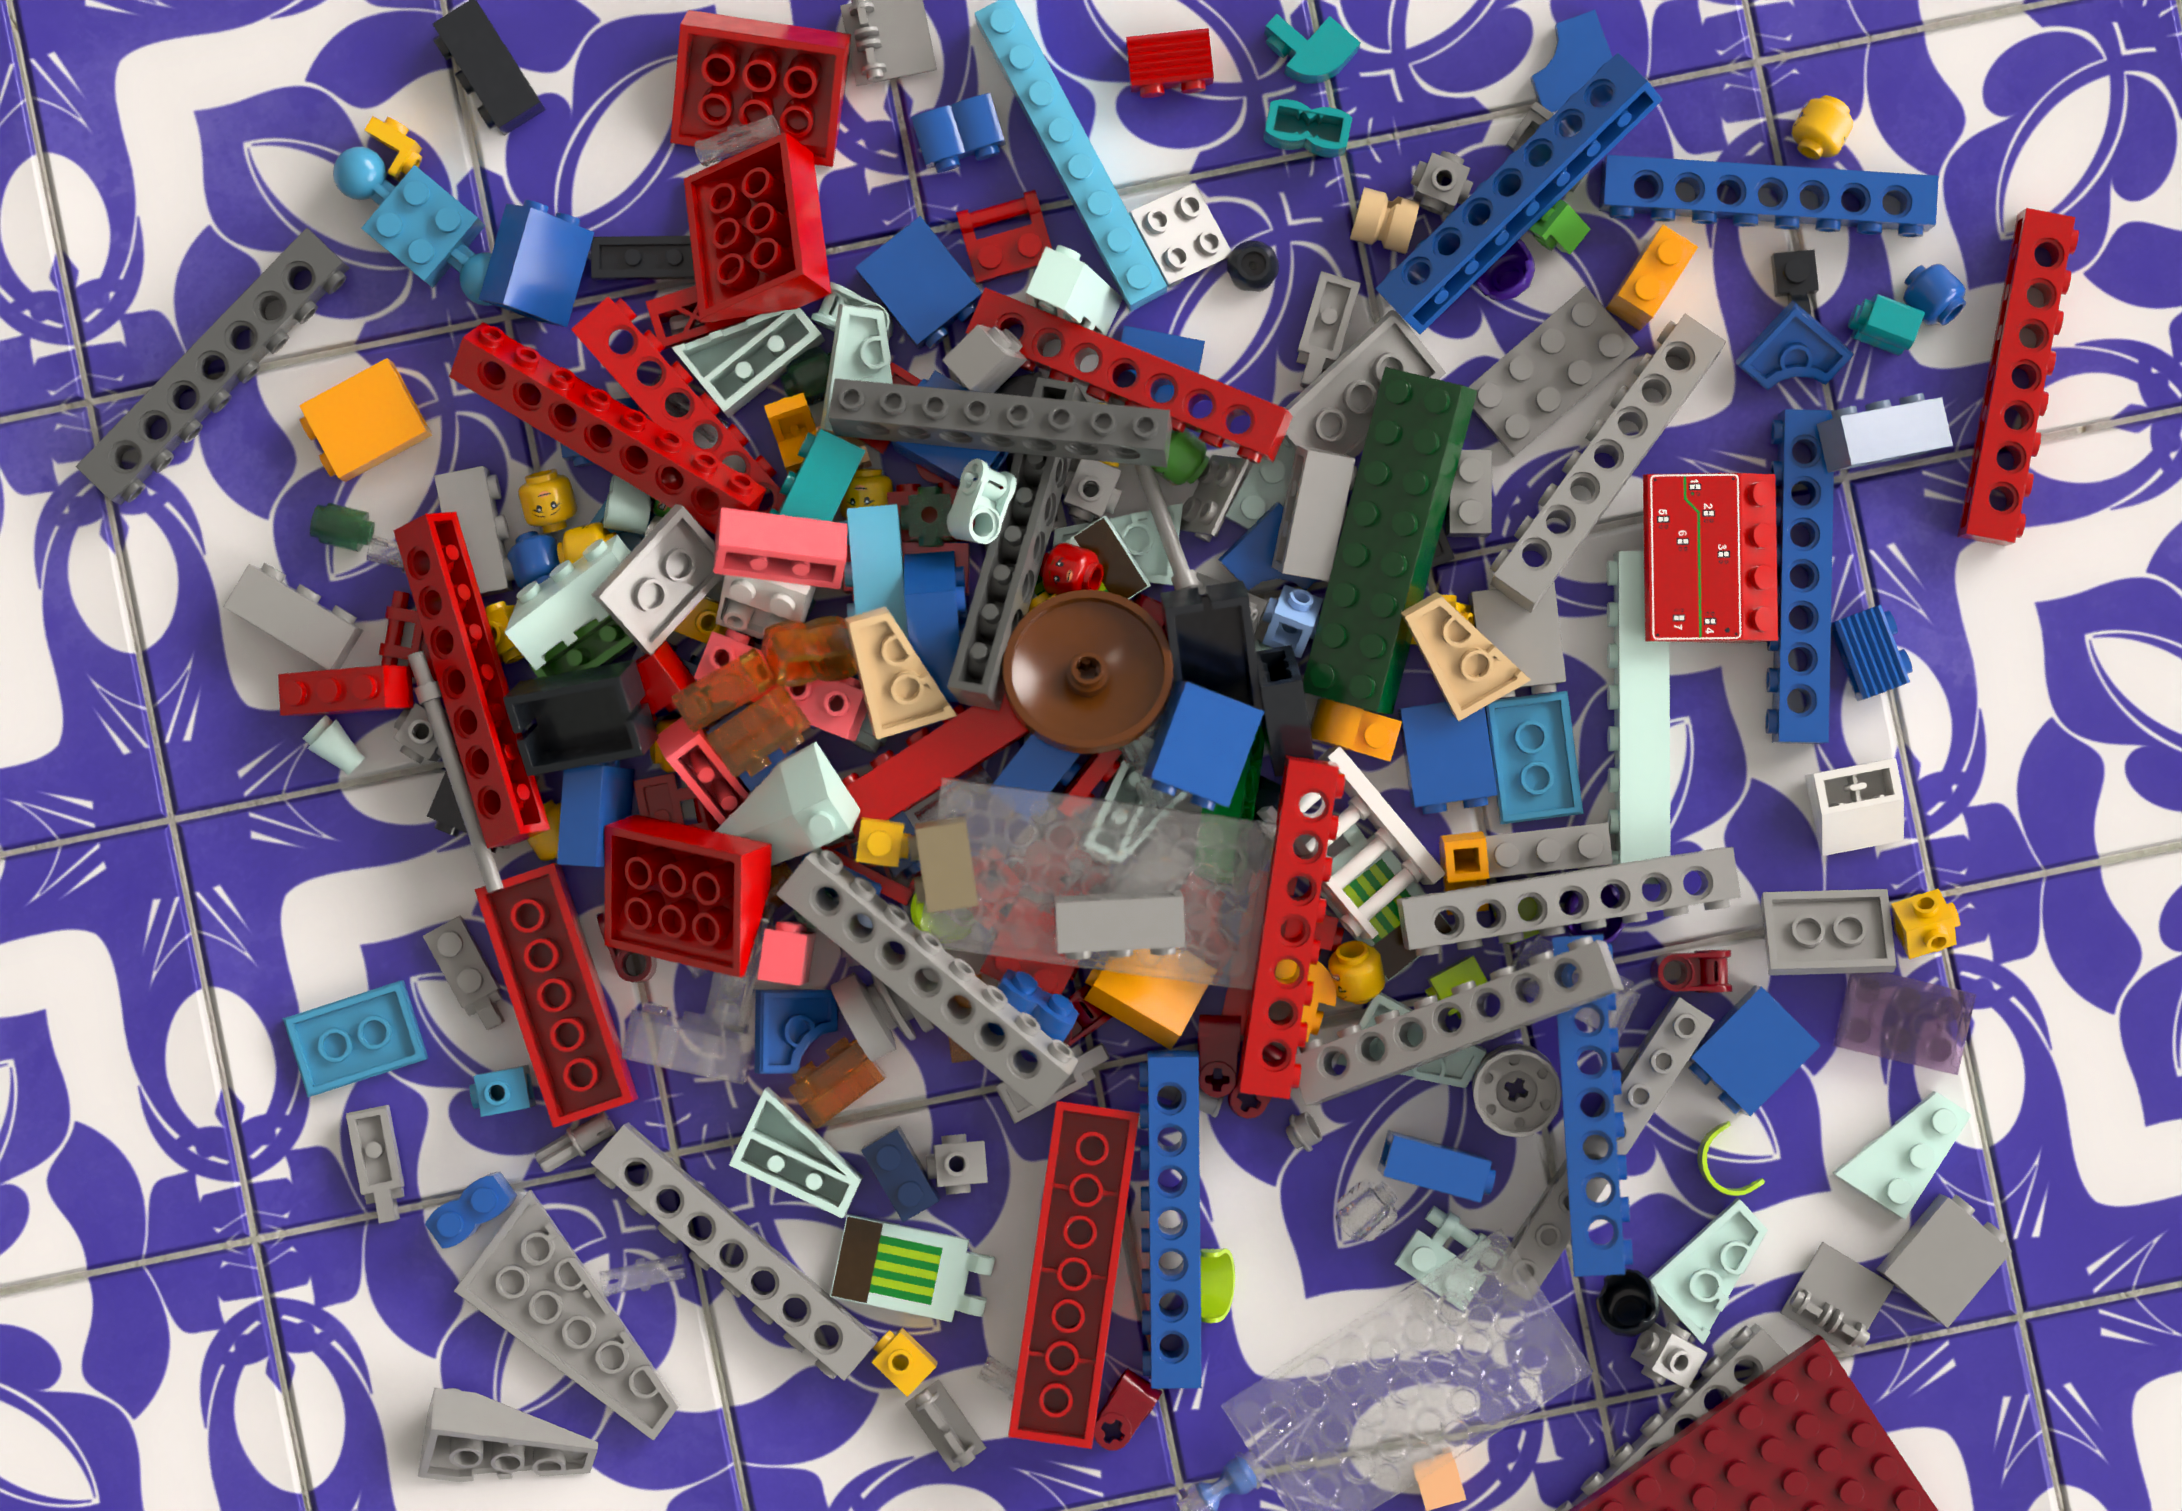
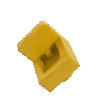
[364,116,422,182]

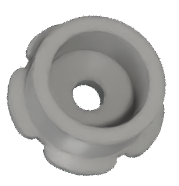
[1286,1112,1322,1152]

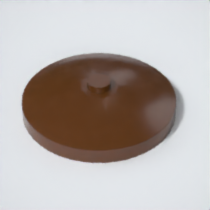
[1003,590,1173,754]

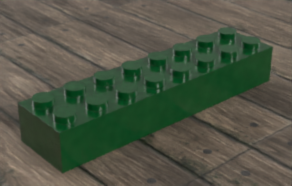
[1303,367,1477,714]

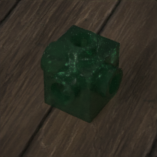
[901,487,953,547]

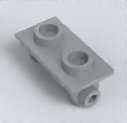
[905,1380,987,1472]

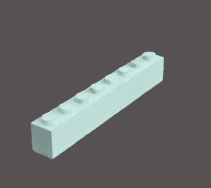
[1606,551,1671,884]

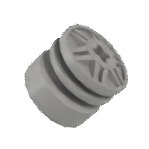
[830,972,935,1062]
[1472,1043,1562,1138]

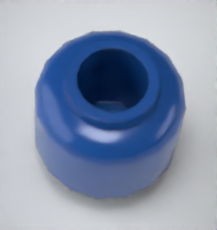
[1903,264,1966,326]
[507,531,560,590]

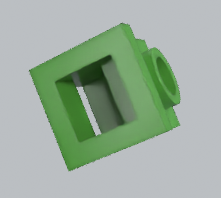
[1529,199,1591,255]

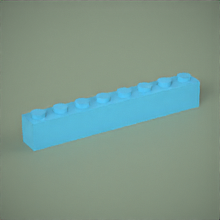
[974,0,1167,312]

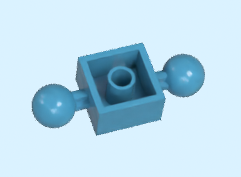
[333,147,492,306]

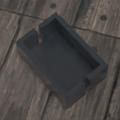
[1160,580,1263,711]
[503,660,659,776]

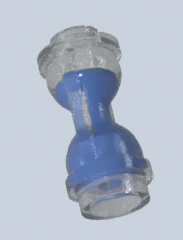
[1176,1449,1269,1511]

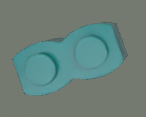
[1263,99,1352,158]
[1848,294,1925,356]

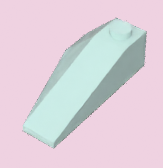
[715,742,861,866]

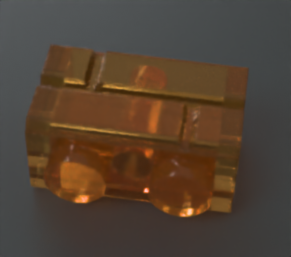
[672,647,776,733]
[707,685,811,778]
[789,1036,887,1128]

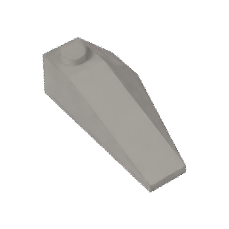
[418,1388,598,1482]

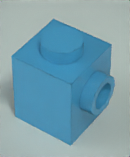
[469,1065,536,1117]

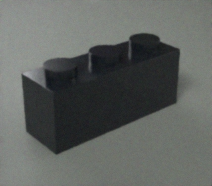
[433,0,546,136]

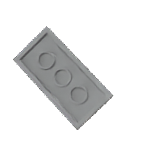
[1468,286,1639,457]
[1284,310,1446,458]

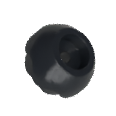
[1227,241,1279,292]

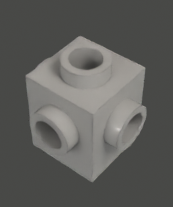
[1410,151,1474,215]
[1062,459,1122,523]
[393,703,455,764]
[926,1134,988,1195]
[1630,1321,1708,1389]

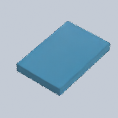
[1485,691,1583,824]
[283,980,429,1097]

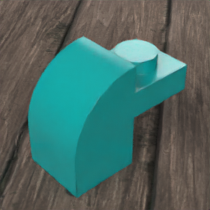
[1264,13,1361,84]

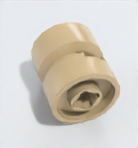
[1350,187,1420,254]

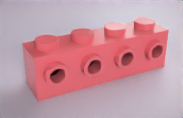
[694,628,867,742]

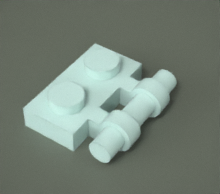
[1394,1206,1503,1311]

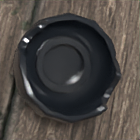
[1596,1268,1660,1337]

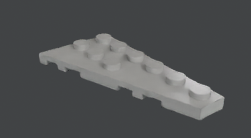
[454,1190,680,1441]

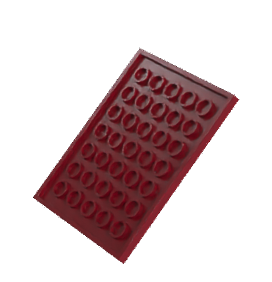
[1569,1334,1938,1511]

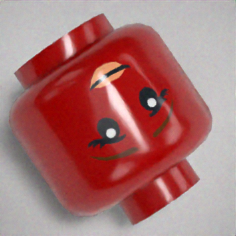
[1039,543,1103,595]

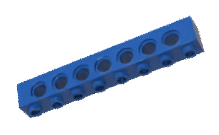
[1375,53,1663,334]
[1599,155,1939,237]
[1765,409,1834,744]
[1552,934,1633,1277]
[1139,1050,1202,1389]

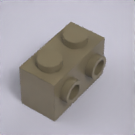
[908,816,979,913]

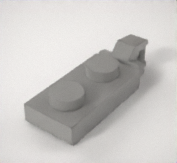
[1296,271,1361,388]
[423,916,505,1030]
[995,1043,1110,1124]
[346,1105,405,1224]

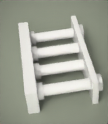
[1256,746,1445,939]

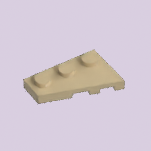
[1400,592,1531,721]
[845,607,957,739]

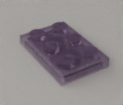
[1833,972,1976,1075]

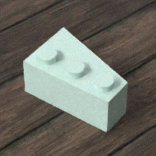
[1026,245,1123,336]

